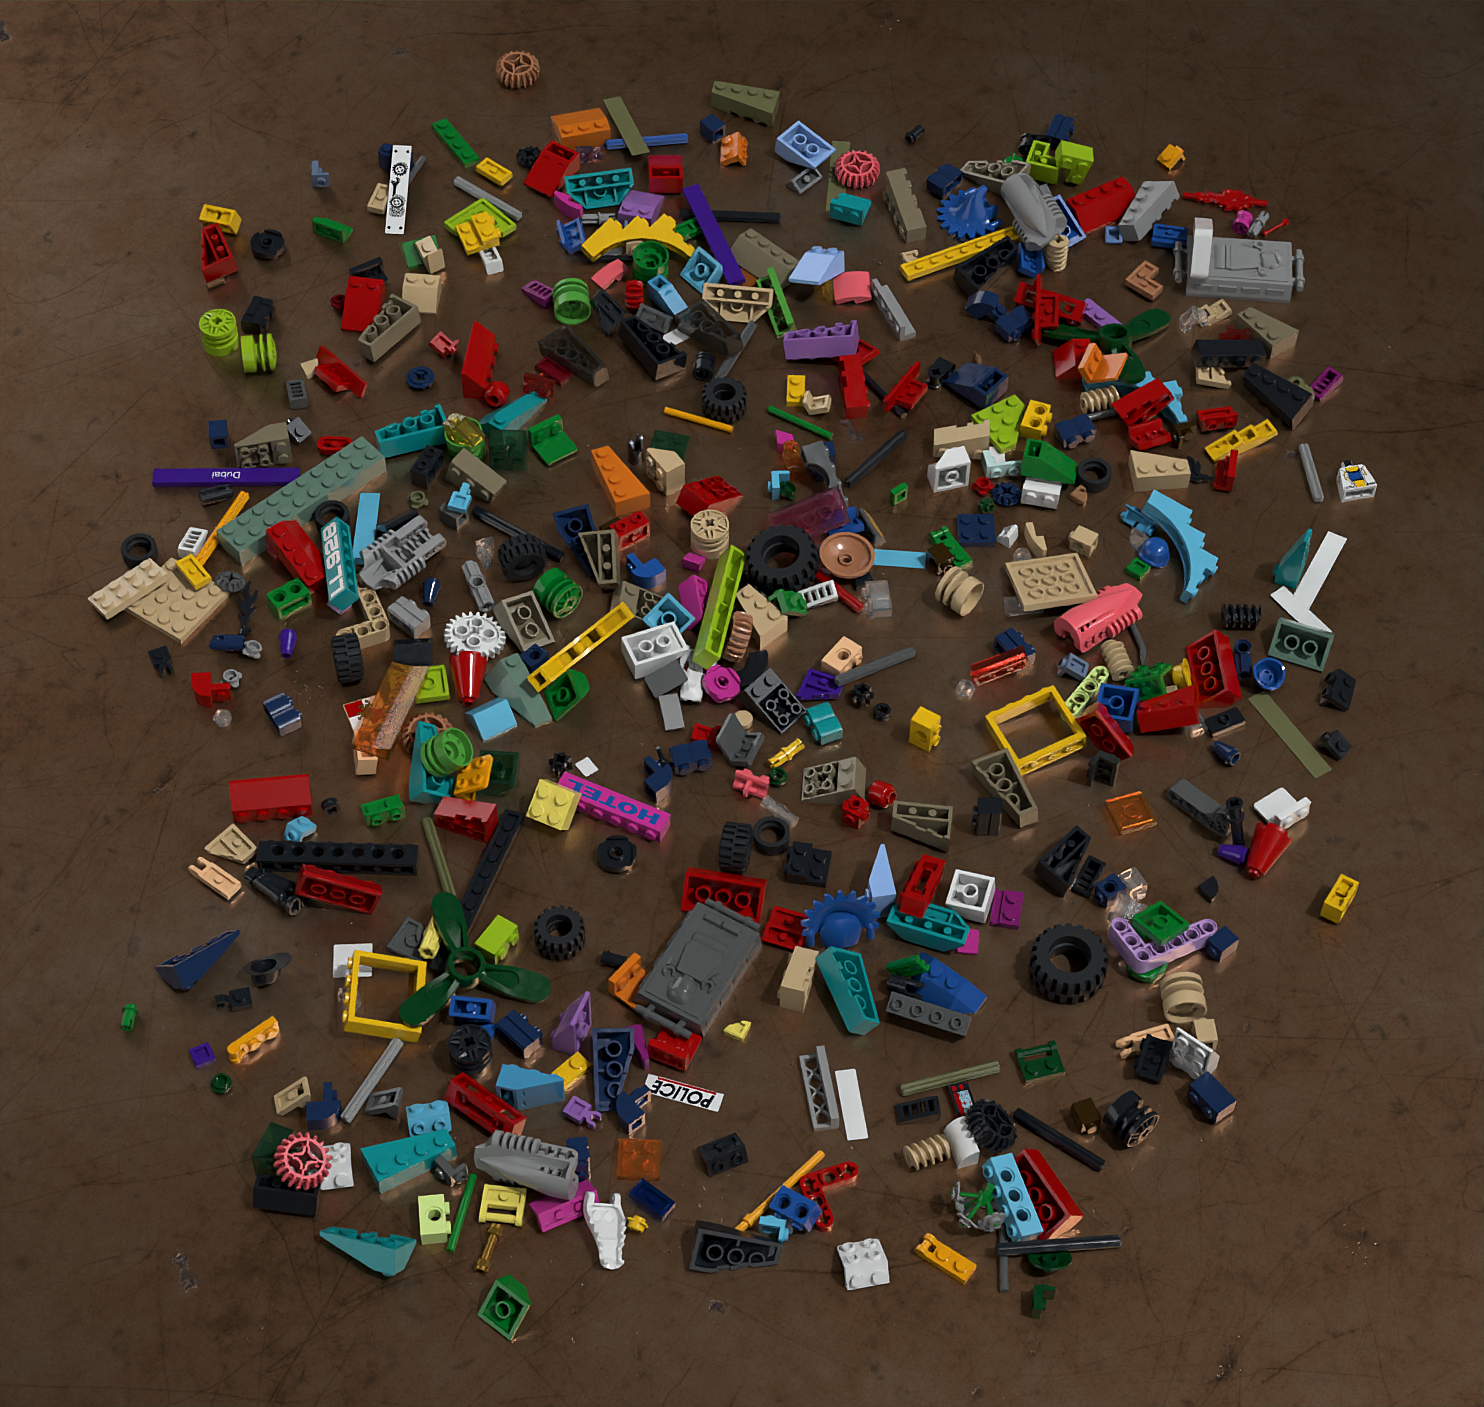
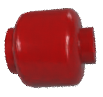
[484,381,510,407]
[866,780,897,808]

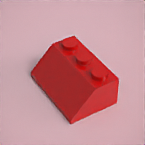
[1075,702,1135,761]

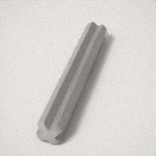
[1299,443,1324,503]

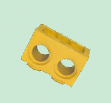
[199,204,242,235]
[1019,400,1053,440]
[1320,874,1359,924]

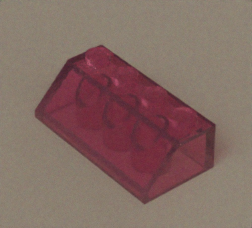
[768,485,851,538]

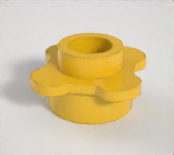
[627,1215,648,1233]

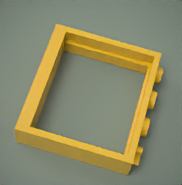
[985,685,1087,776]
[341,950,427,1043]

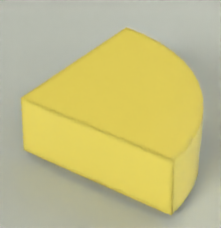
[724,1021,751,1042]

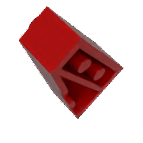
[201,222,239,283]
[838,354,870,419]
[1111,378,1175,427]
[1137,684,1199,733]

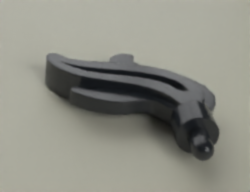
[1186,456,1214,483]

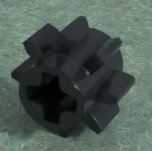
[850,683,874,707]
[549,752,573,777]

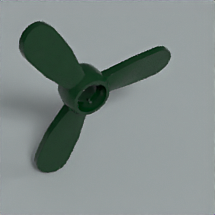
[1041,308,1171,384]
[399,891,551,1028]

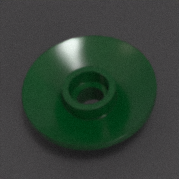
[1029,1251,1072,1272]

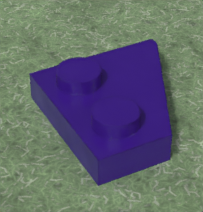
[796,668,845,701]

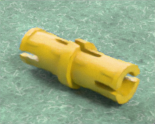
[767,738,804,769]

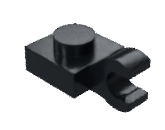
[215,987,253,1012]

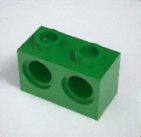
[266,577,312,620]

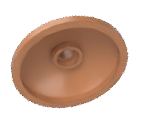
[819,532,875,579]

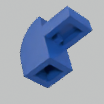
[626,552,666,589]

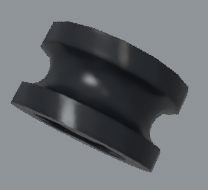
[873,703,891,722]
[321,797,340,816]

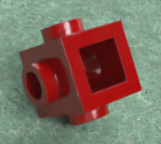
[841,794,870,830]

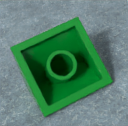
[398,235,439,269]

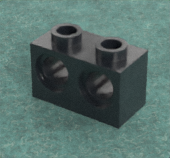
[410,445,445,490]

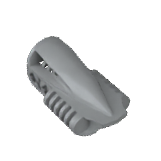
[1001,173,1067,251]
[358,515,447,591]
[474,1130,579,1200]

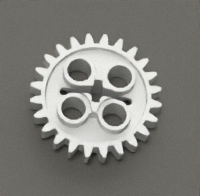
[444,612,506,661]

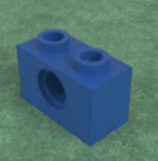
[449,995,496,1024]

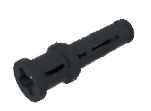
[1225,797,1245,847]

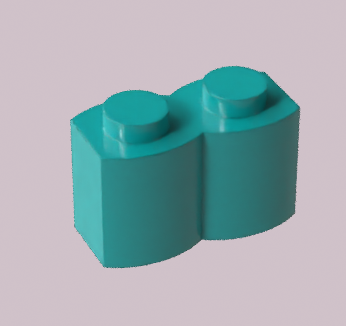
[804,702,843,745]

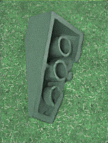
[484,653,552,728]

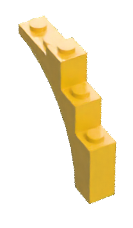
[581,213,695,262]
[526,602,635,692]

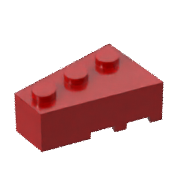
[434,796,498,844]

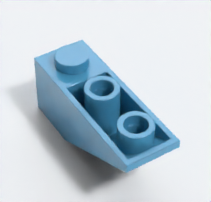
[647,274,694,326]

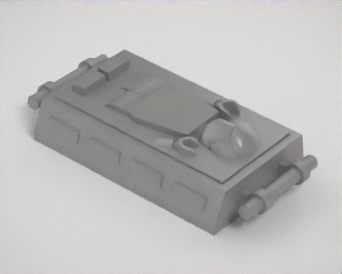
[1173,235,1305,303]

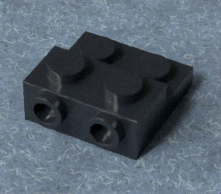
[783,841,832,888]

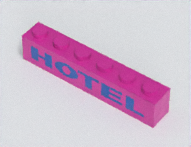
[557,772,670,843]

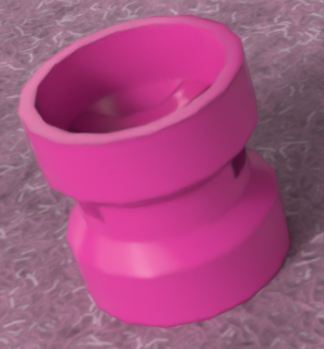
[1232,210,1253,235]

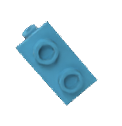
[1120,504,1158,536]

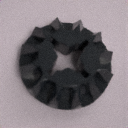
[516,145,542,167]

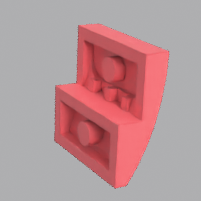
[833,271,872,305]

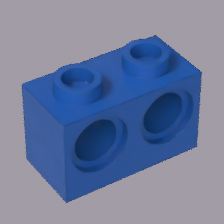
[769,1185,823,1232]

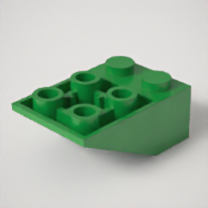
[1020,438,1078,484]

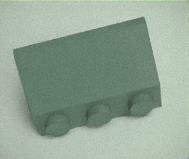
[1268,617,1335,672]

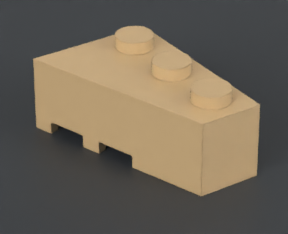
[933,419,990,459]
[777,946,819,1013]

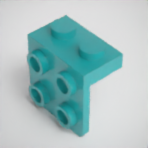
[829,193,871,226]

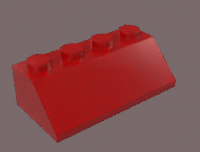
[1066,176,1135,234]
[461,321,499,400]
[265,520,327,594]
[1186,629,1242,709]
[229,774,313,823]
[294,864,382,915]
[681,867,768,923]
[1002,1149,1084,1240]

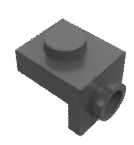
[435,1155,468,1187]

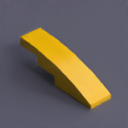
[1205,419,1278,462]

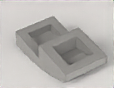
[658,693,685,732]

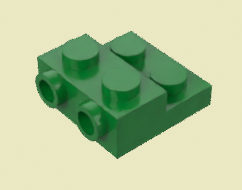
[1131,900,1190,947]

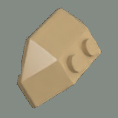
[702,283,774,323]

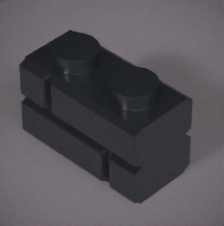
[241,296,276,336]
[971,798,1002,836]

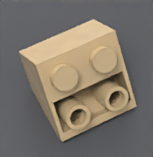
[645,448,685,496]

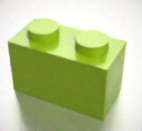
[474,915,519,964]

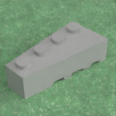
[1118,181,1180,241]

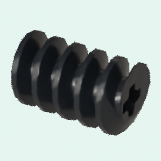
[1221,604,1261,628]

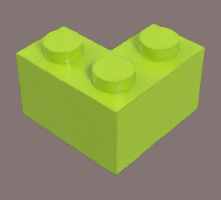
[1026,140,1061,184]
[1055,140,1094,185]

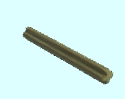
[422,817,456,896]
[900,1060,1000,1096]

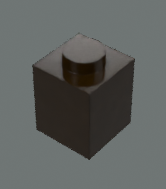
[1070,1097,1102,1134]

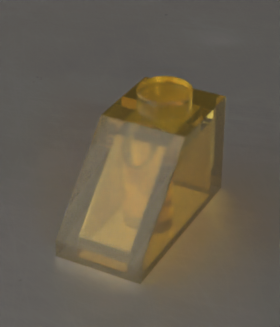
[442,413,486,448]

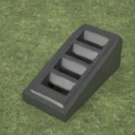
[286,379,309,410]

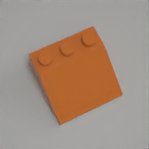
[551,108,611,151]

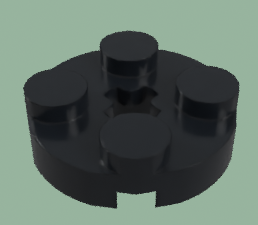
[250,229,285,261]
[597,835,637,873]

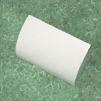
[944,1116,980,1169]

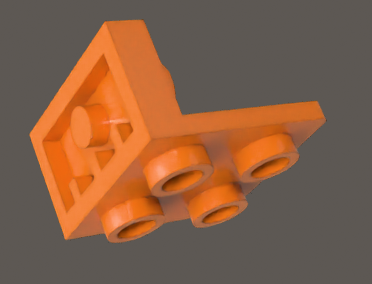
[1078,343,1128,384]
[608,952,648,1010]

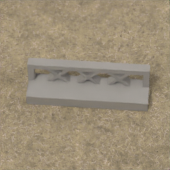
[871,278,916,342]
[799,1045,839,1132]

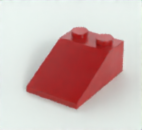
[341,276,386,333]

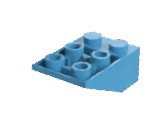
[496,1064,565,1110]

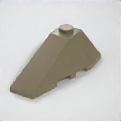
[960,160,1031,196]

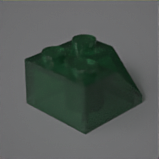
[489,430,528,471]
[476,750,520,797]
[251,1122,299,1177]

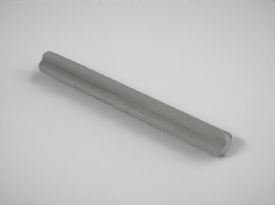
[454,176,522,221]
[340,1038,404,1123]

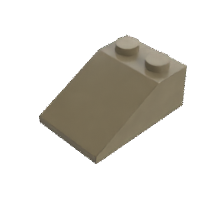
[492,590,555,653]

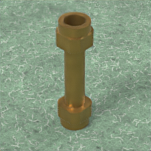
[474,1223,503,1275]

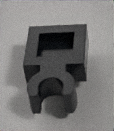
[148,645,174,678]

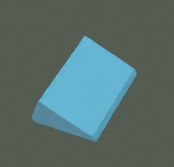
[680,246,723,294]
[642,592,696,634]
[465,697,517,742]

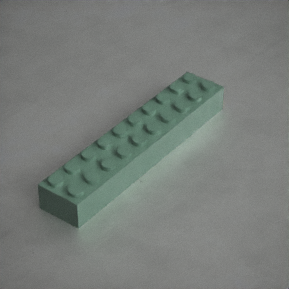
[216,436,386,566]

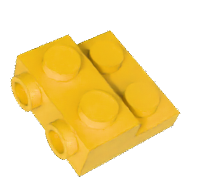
[455,211,501,255]

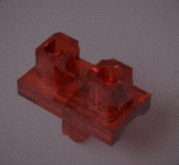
[1219,325,1251,340]
[523,372,556,399]

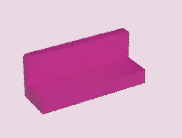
[678,574,709,630]
[529,1180,600,1232]

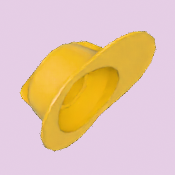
[1168,658,1192,689]

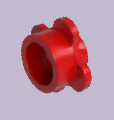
[972,477,994,495]

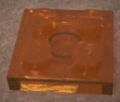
[1105,791,1157,836]
[617,1138,661,1182]

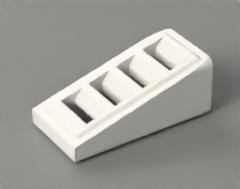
[478,247,504,275]
[177,527,208,558]
[797,580,838,609]

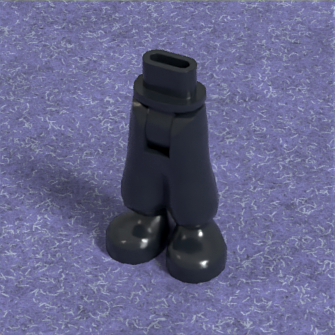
[243,867,311,915]

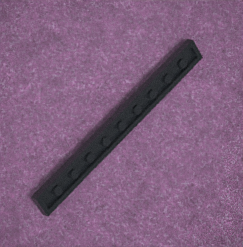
[429,809,525,975]

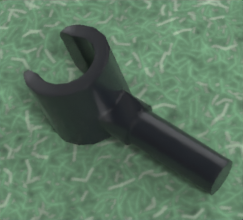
[656,746,672,767]

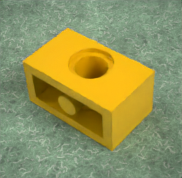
[909,706,942,752]

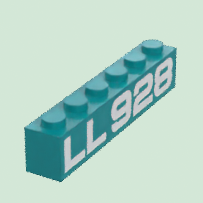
[321,516,359,611]

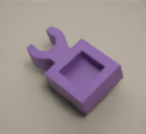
[562,1096,602,1129]

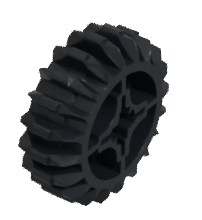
[965,1099,1017,1154]

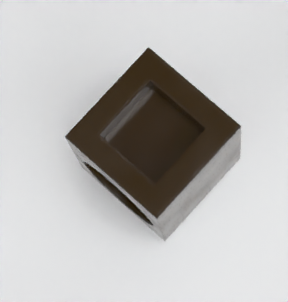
[926,542,954,576]

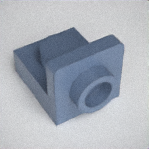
[312,161,330,187]
[1057,653,1089,681]

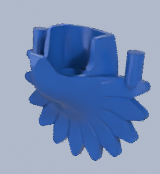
[936,185,1003,240]
[801,890,880,949]

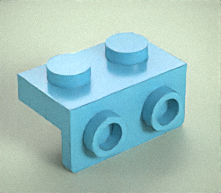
[406,1100,452,1137]

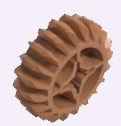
[495,50,540,89]
[721,611,753,662]
[401,712,452,754]

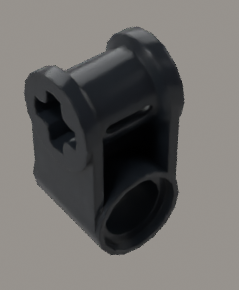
[1018,133,1051,156]
[927,357,956,390]

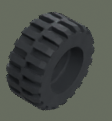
[746,524,819,595]
[1029,923,1109,1003]

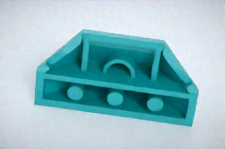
[564,168,634,210]
[886,903,970,952]

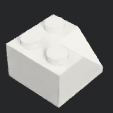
[927,446,971,493]
[945,869,995,923]

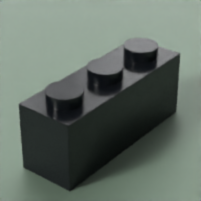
[253,1174,321,1216]

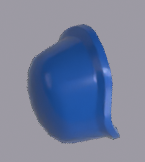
[1138,537,1170,568]
[1253,658,1286,691]

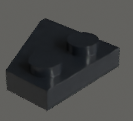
[590,288,626,336]

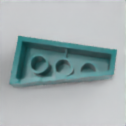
[375,403,448,458]
[815,946,880,1035]
[360,1129,457,1194]

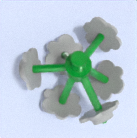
[950,1182,1006,1232]

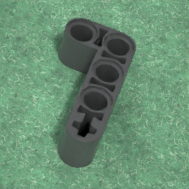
[1166,778,1231,838]

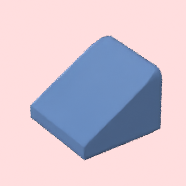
[1104,226,1122,244]

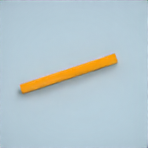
[664,407,733,433]

